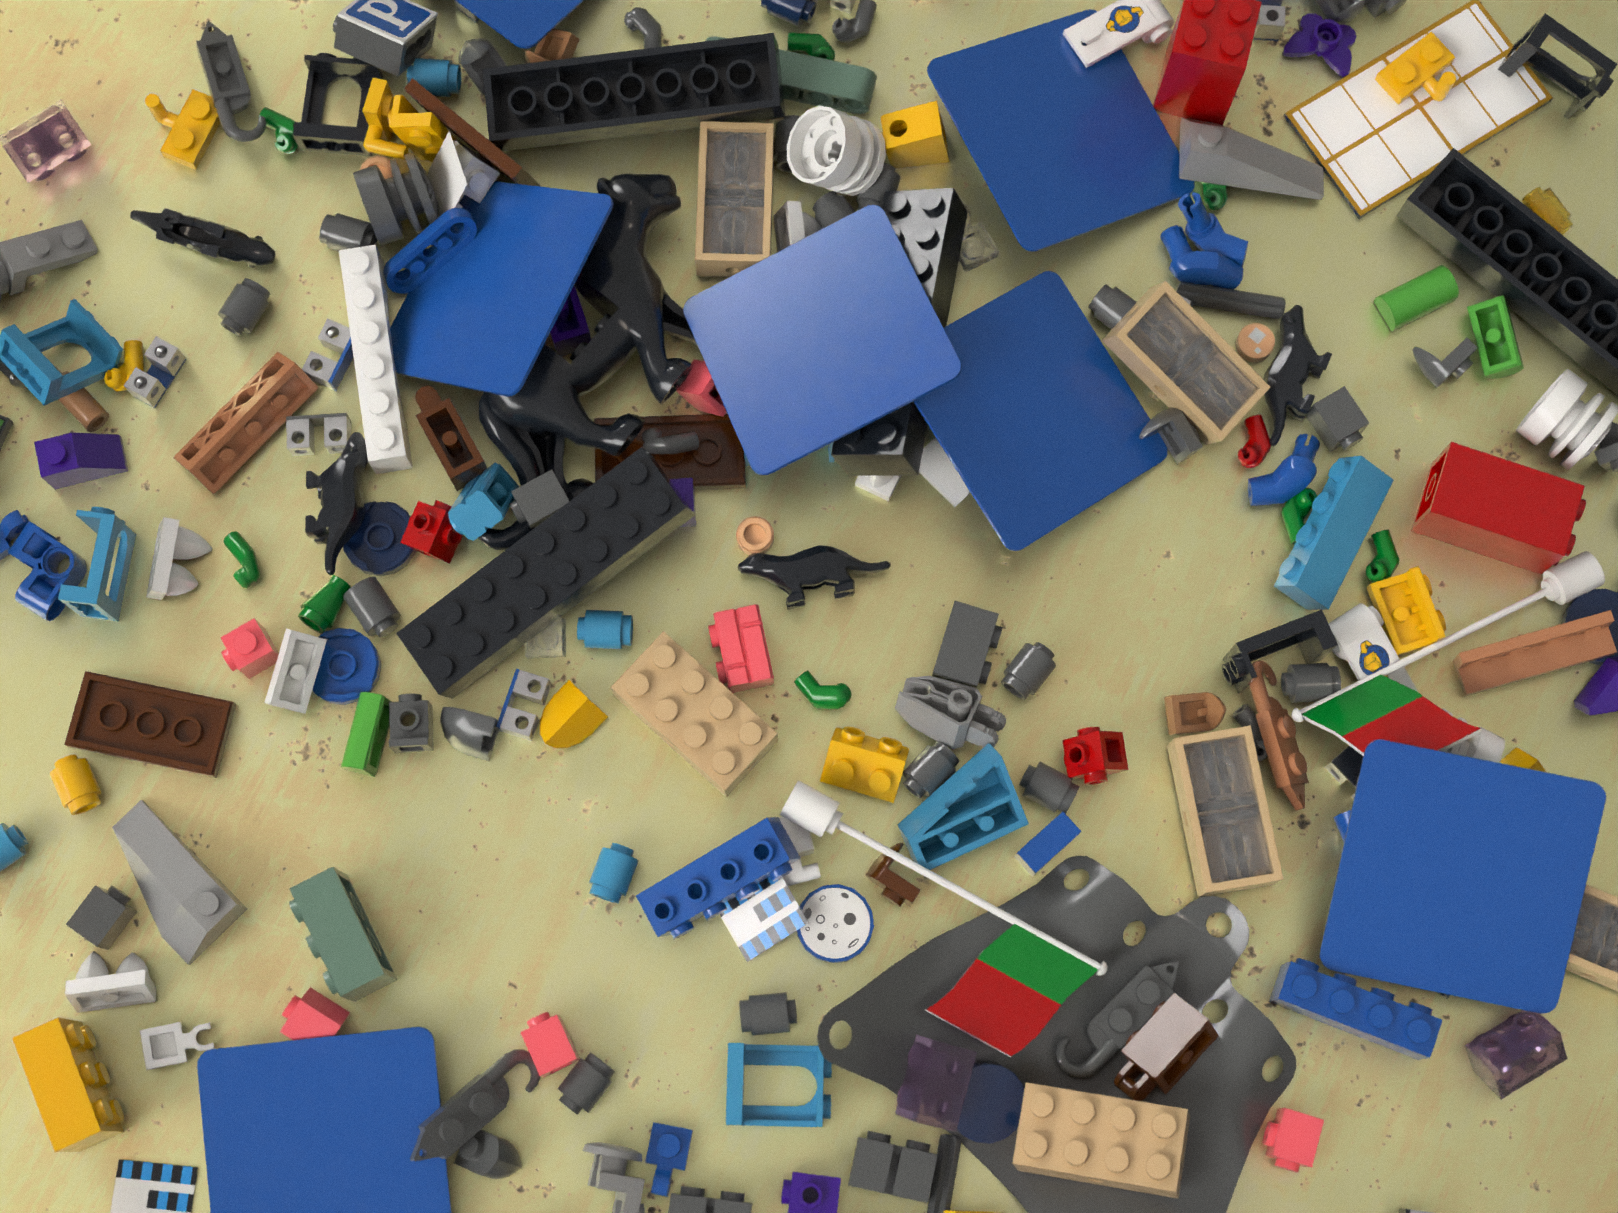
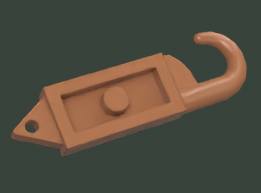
[1249,660,1309,811]

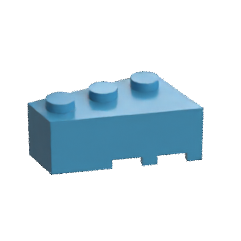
[897,743,1029,870]

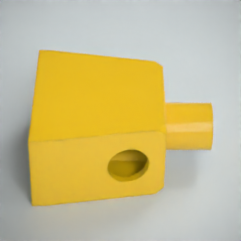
[881,101,950,169]

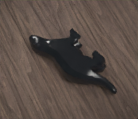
[130,208,276,268]
[1263,305,1332,447]
[305,432,368,575]
[738,545,891,610]

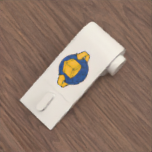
[1063,0,1174,68]
[1328,603,1419,693]

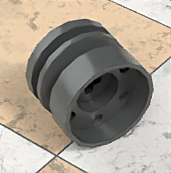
[353,152,438,246]

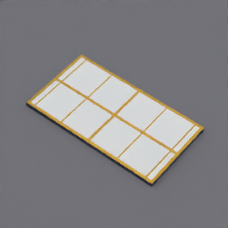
[1284,0,1553,219]

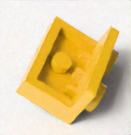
[388,95,456,162]
[1366,566,1446,656]
[820,726,909,803]

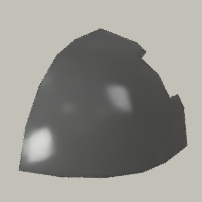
[440,707,499,761]

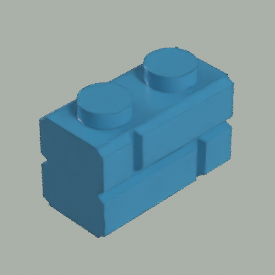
[448,462,519,541]

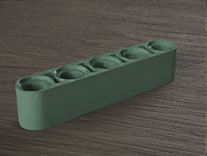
[705,36,877,114]

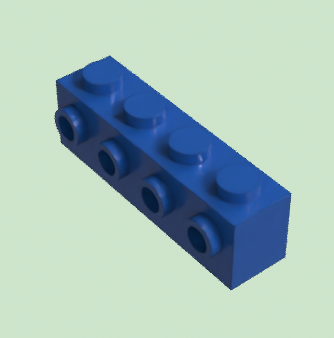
[636,817,801,939]
[1269,958,1443,1060]

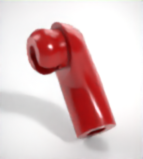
[1238,414,1271,468]

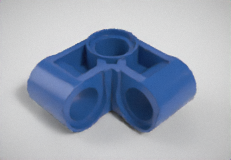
[7,521,87,621]

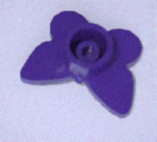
[1282,13,1357,78]

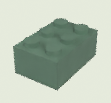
[289,867,398,1002]

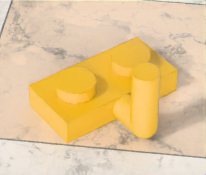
[1375,31,1456,105]
[362,78,408,160]
[145,89,220,170]

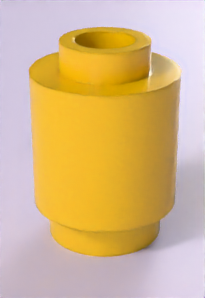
[49,754,101,815]

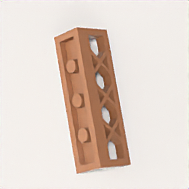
[173,352,319,494]
[1453,610,1617,697]

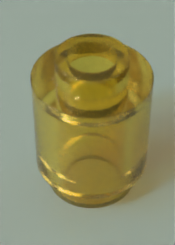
[1521,186,1574,235]

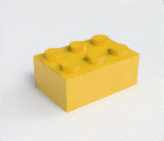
[12,1017,124,1152]

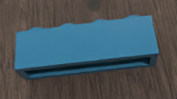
[1274,456,1394,610]

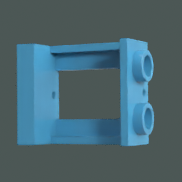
[0,299,123,406]
[58,507,136,622]
[726,1043,832,1127]

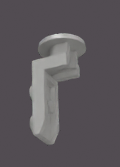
[0,220,98,302]
[582,1142,645,1213]

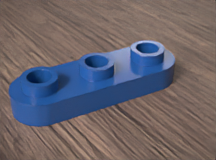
[383,208,477,294]

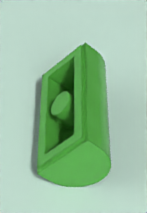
[1373,265,1459,332]
[1467,295,1524,379]
[341,692,392,777]

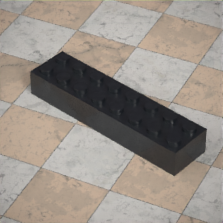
[483,33,785,151]
[1397,148,1618,395]
[831,188,968,476]
[396,447,695,699]

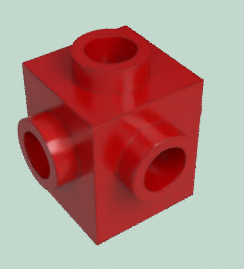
[400,500,463,564]
[1062,727,1128,785]

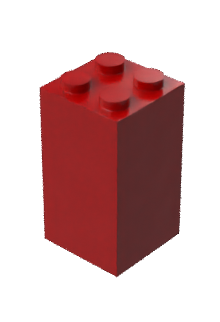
[1153,0,1262,125]
[1411,442,1586,575]

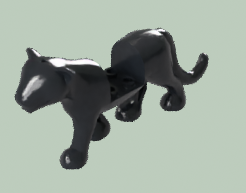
[478,173,698,550]

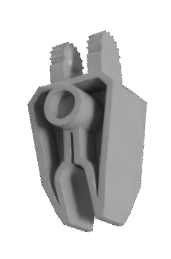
[895,676,1006,750]

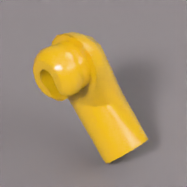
[104,340,144,391]

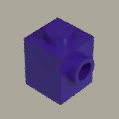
[781,1172,841,1213]

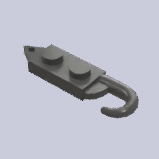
[196,21,266,142]
[1056,961,1179,1078]
[410,1049,540,1161]

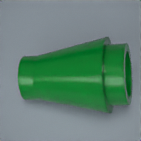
[298,575,351,633]

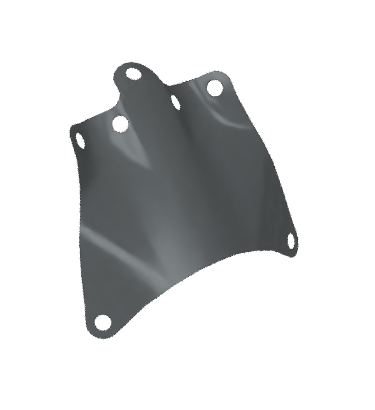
[817,856,1296,1213]

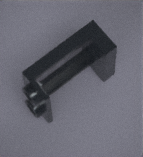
[1498,13,1617,118]
[293,53,383,157]
[1222,610,1338,693]

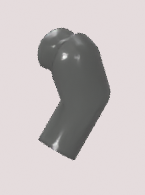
[832,0,877,43]
[624,7,662,49]
[642,428,699,454]
[1233,704,1268,761]

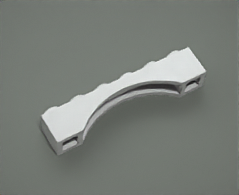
[339,244,413,474]

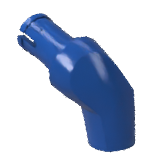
[1178,192,1248,266]
[1160,225,1243,289]
[1248,434,1320,506]

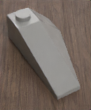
[1179,118,1324,200]
[112,800,247,965]

